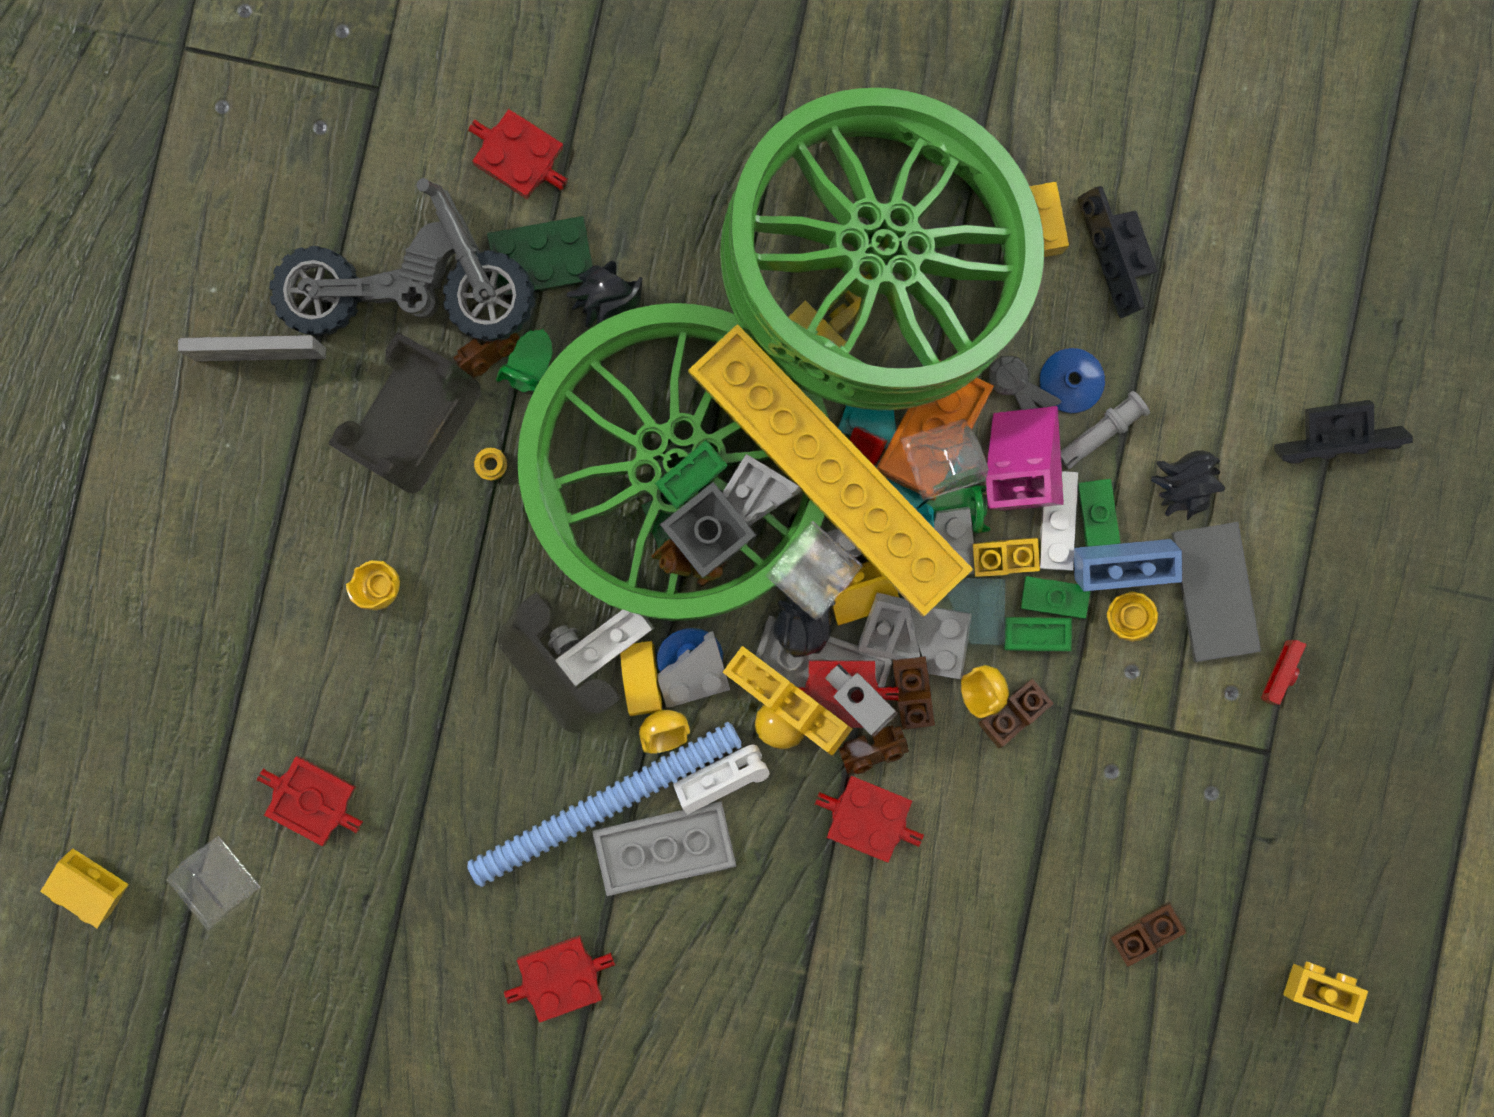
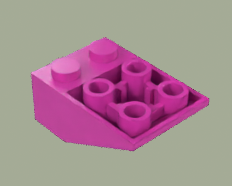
[986,406,1064,511]

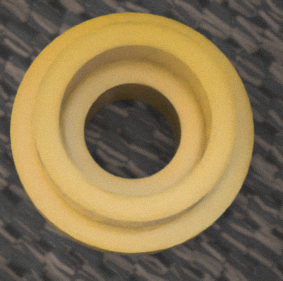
[474,448,507,481]

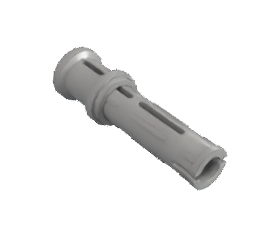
[1060,391,1150,470]

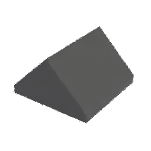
[660,482,756,578]

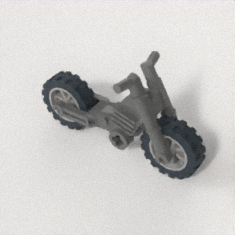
[269,178,535,342]

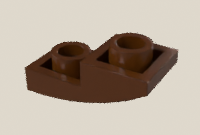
[893,656,935,730]
[978,678,1054,748]
[1111,901,1187,967]

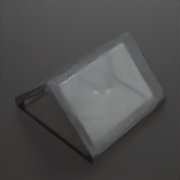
[166,836,260,931]

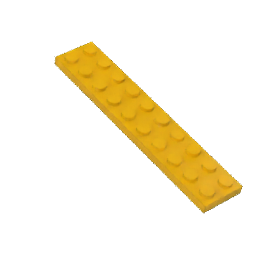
[688,324,973,617]

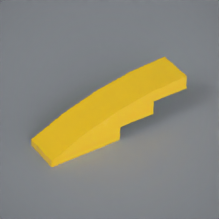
[723,646,852,756]

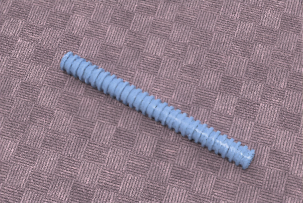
[467,722,742,887]

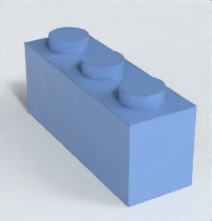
[1074,539,1182,591]

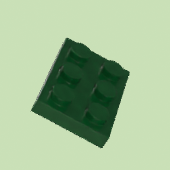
[487,216,593,298]

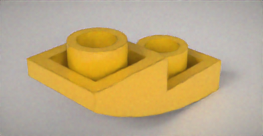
[829,273,873,334]
[972,537,1040,577]
[620,641,662,716]

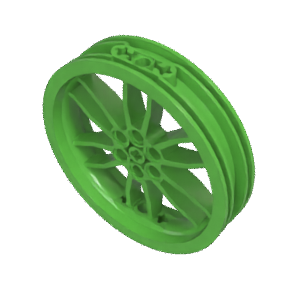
[720,88,1044,410]
[518,303,829,621]

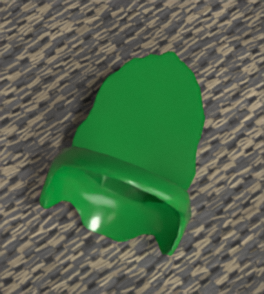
[496,329,553,392]
[926,485,991,533]

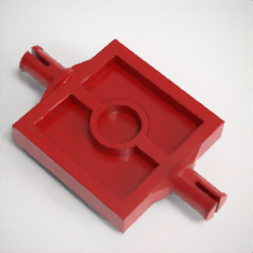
[468,109,568,200]
[798,660,899,728]
[257,756,363,846]
[814,776,924,863]
[504,935,615,1023]

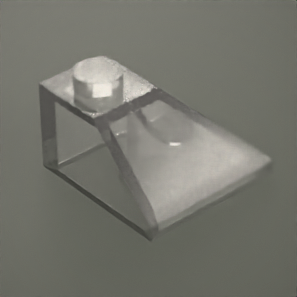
[901,419,989,501]

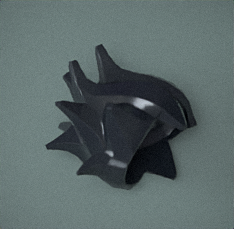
[566,260,643,328]
[1151,450,1225,520]
[773,580,836,658]

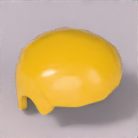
[346,560,400,611]
[1107,591,1158,642]
[961,665,1009,718]
[755,705,805,750]
[639,710,690,754]

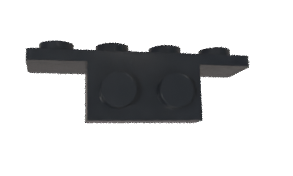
[1078,186,1158,318]
[1274,400,1413,463]

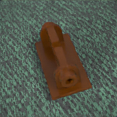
[453,333,519,381]
[651,539,723,581]
[838,725,909,775]

